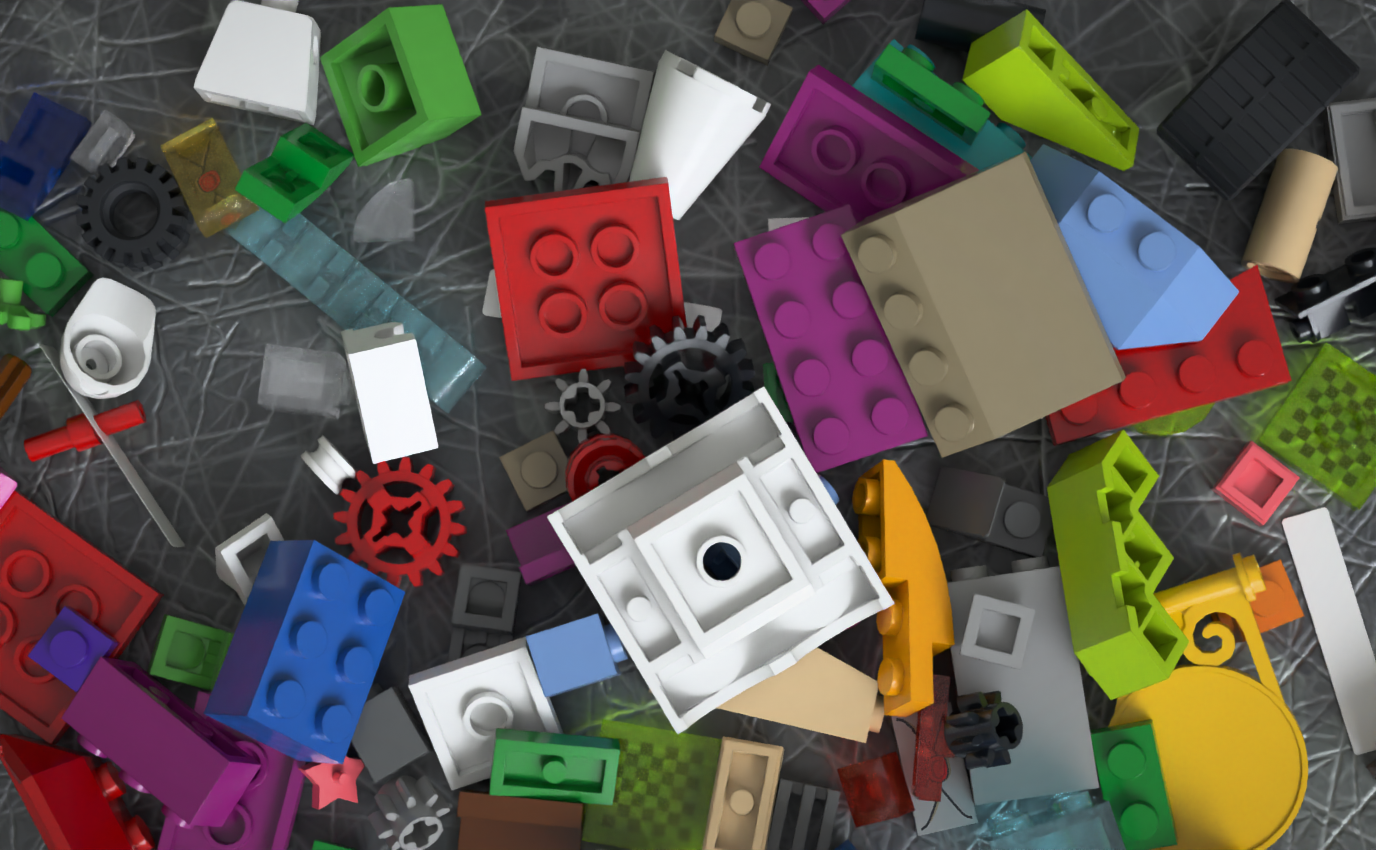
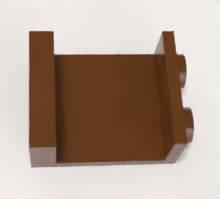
[457,789,586,850]

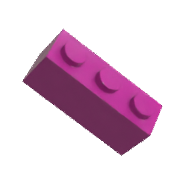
[61,657,261,829]

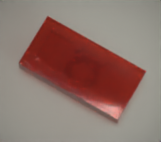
[911,675,955,802]

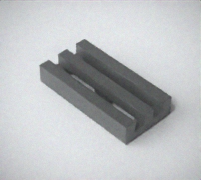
[766,778,841,850]

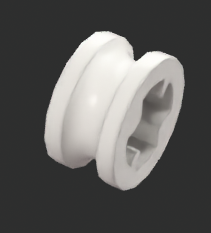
[300,435,358,495]

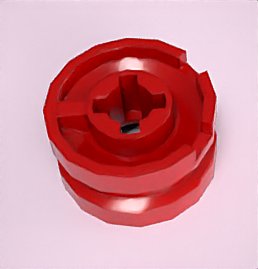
[565,433,645,502]

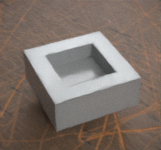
[959,593,1036,670]

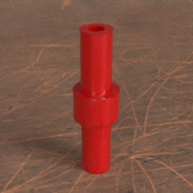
[24,400,147,462]

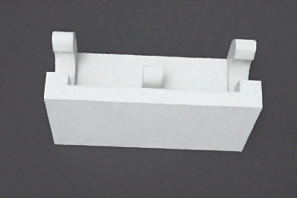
[341,322,438,464]

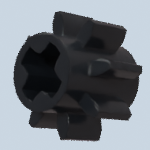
[944,691,1023,769]

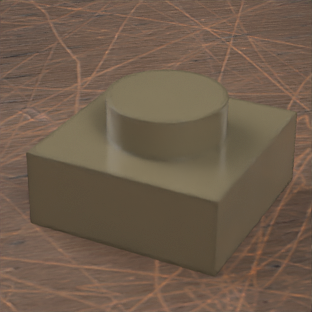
[714,0,793,66]
[499,430,568,513]

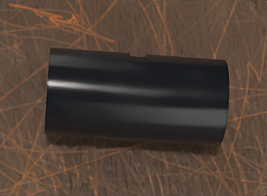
[915,0,1046,53]

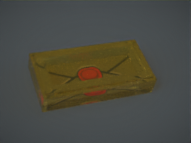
[160,118,259,238]

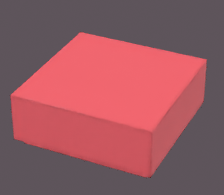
[1211,441,1300,527]

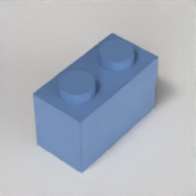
[526,613,628,697]

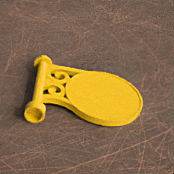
[1108,552,1308,850]

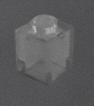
[257,344,353,419]

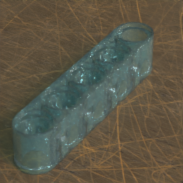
[223,199,487,414]

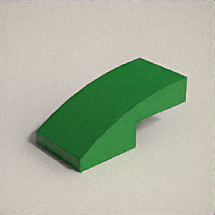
[234,123,354,223]

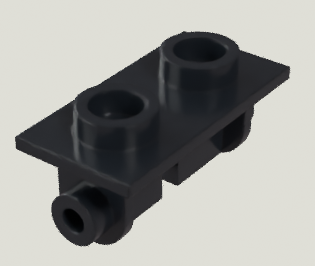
[1274,247,1376,343]

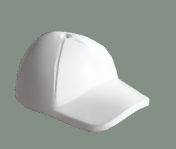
[60,277,156,399]

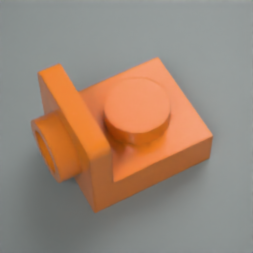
[1210,559,1304,643]

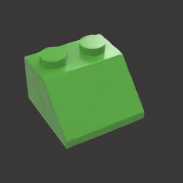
[320,4,482,167]

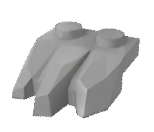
[513,46,656,192]

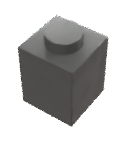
[351,683,435,783]

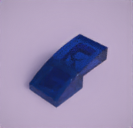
[0,92,92,221]

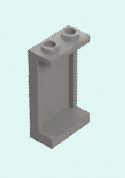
[947,556,1099,805]

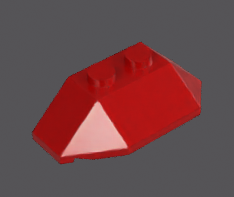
[0,733,155,850]

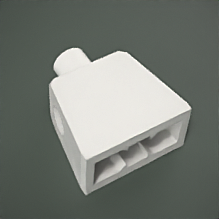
[193,0,321,125]

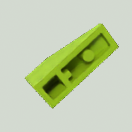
[962,9,1139,171]

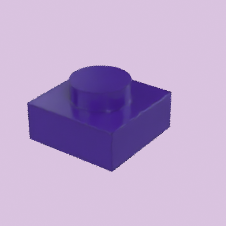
[28,606,119,692]

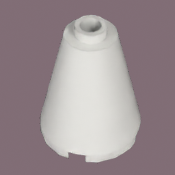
[629,50,771,220]

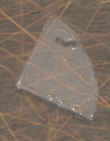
[353,178,415,243]

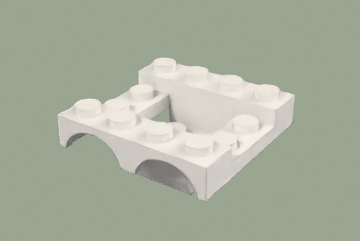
[547,387,895,735]

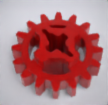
[333,457,467,588]

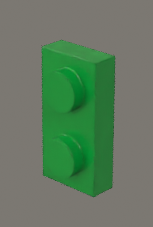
[871,44,991,146]
[0,190,94,317]
[1090,719,1178,850]
[489,728,620,805]

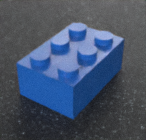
[203,540,405,765]

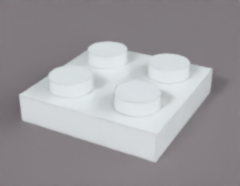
[408,637,564,791]

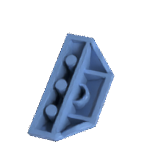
[1030,144,1239,350]

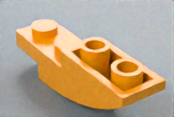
[852,459,955,717]

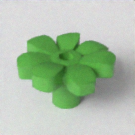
[0,278,46,331]

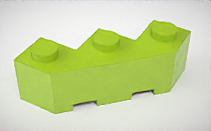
[1047,429,1189,700]

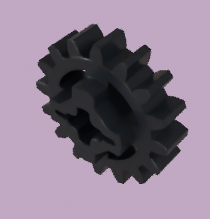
[623,315,756,440]

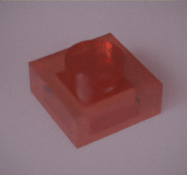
[837,751,915,828]

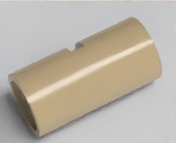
[1241,149,1338,283]

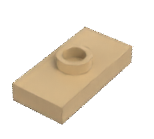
[702,736,784,850]

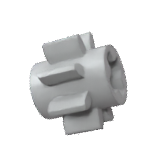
[545,369,621,443]
[368,775,450,850]

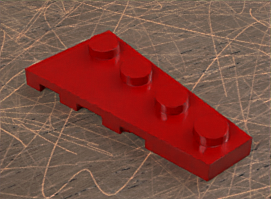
[1045,265,1292,446]

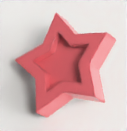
[298,755,365,810]

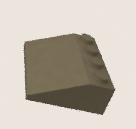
[841,151,1126,458]

